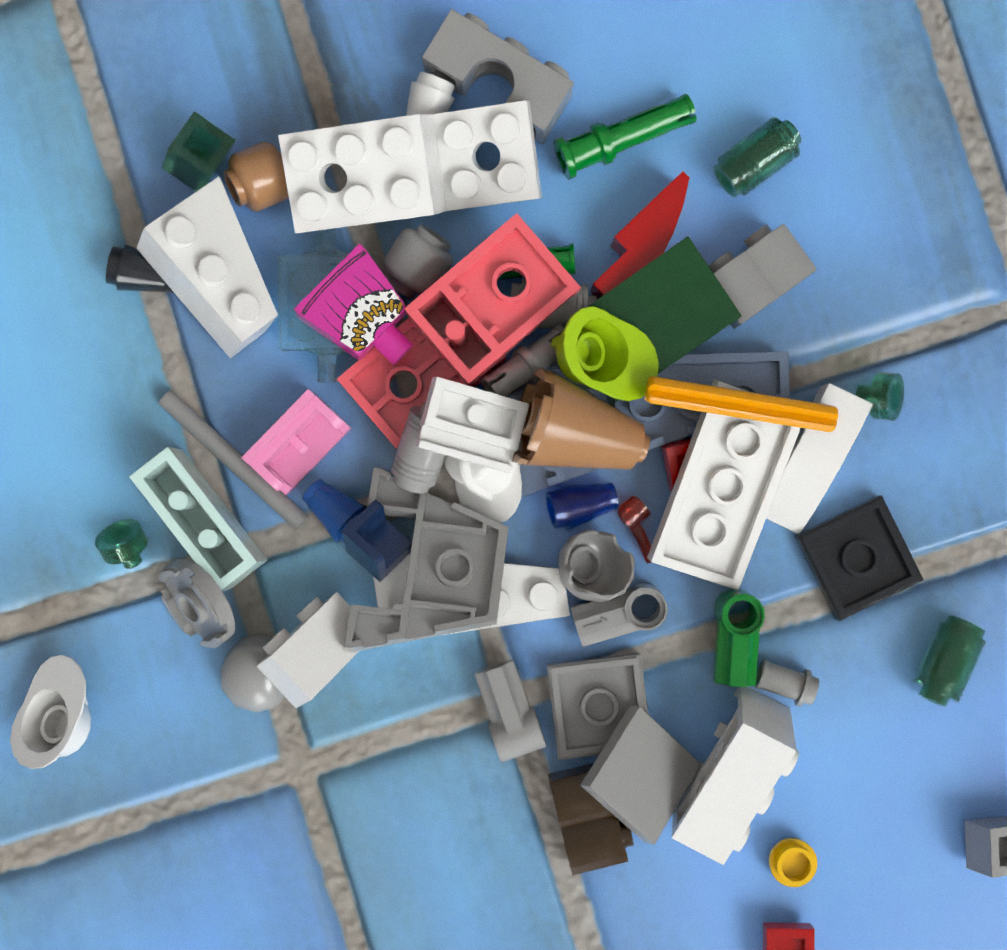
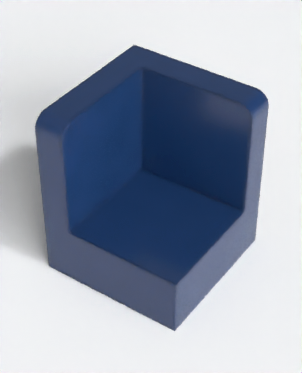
[342,500,412,582]

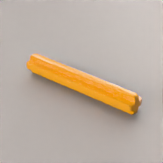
[645,376,838,432]

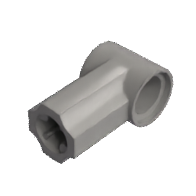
[571,583,668,647]
[475,659,547,762]

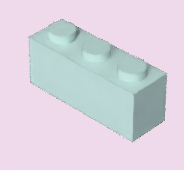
[129,447,268,591]

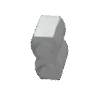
[709,224,817,329]

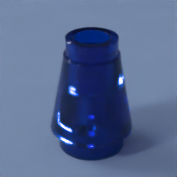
[546,482,619,531]

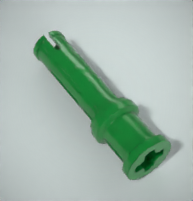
[553,94,697,180]

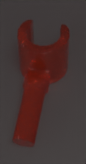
[618,496,651,564]

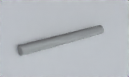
[158,391,309,530]

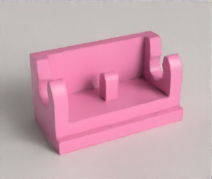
[241,389,352,495]

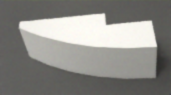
[766,383,873,534]

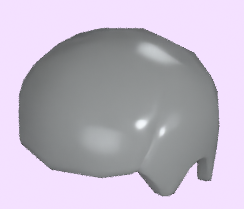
[558,529,635,602]
[221,634,284,712]

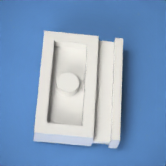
[414,377,529,473]

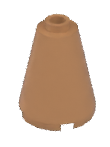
[512,368,650,470]

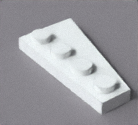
[373,554,570,636]

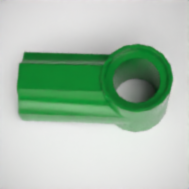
[713,589,765,687]

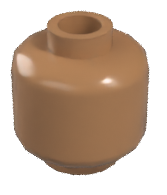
[223,141,289,212]

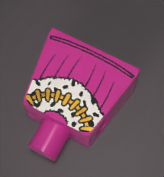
[294,243,414,365]

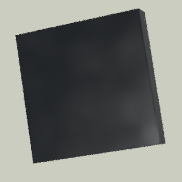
[794,495,924,621]

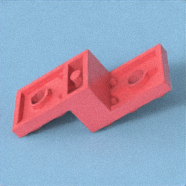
[337,213,581,449]

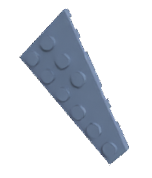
[504,351,790,497]

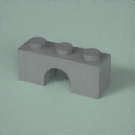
[422,9,574,144]

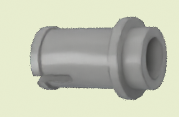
[754,659,819,707]

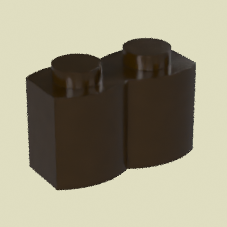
[548,763,634,875]

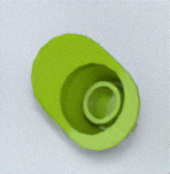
[550,306,659,401]

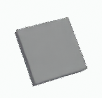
[547,653,648,760]
[580,706,701,845]

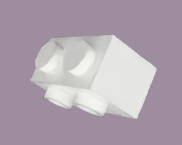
[256,592,359,708]

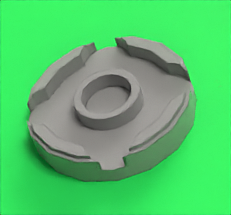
[158,559,235,648]

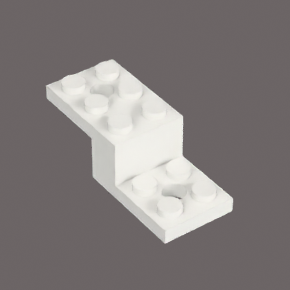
[278,100,542,234]

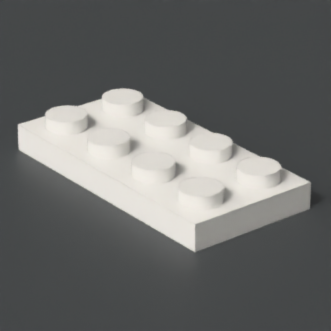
[647,379,801,590]

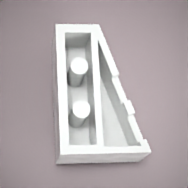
[137,177,278,359]
[672,686,799,865]

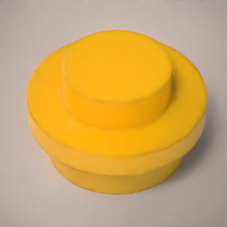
[769,838,817,887]

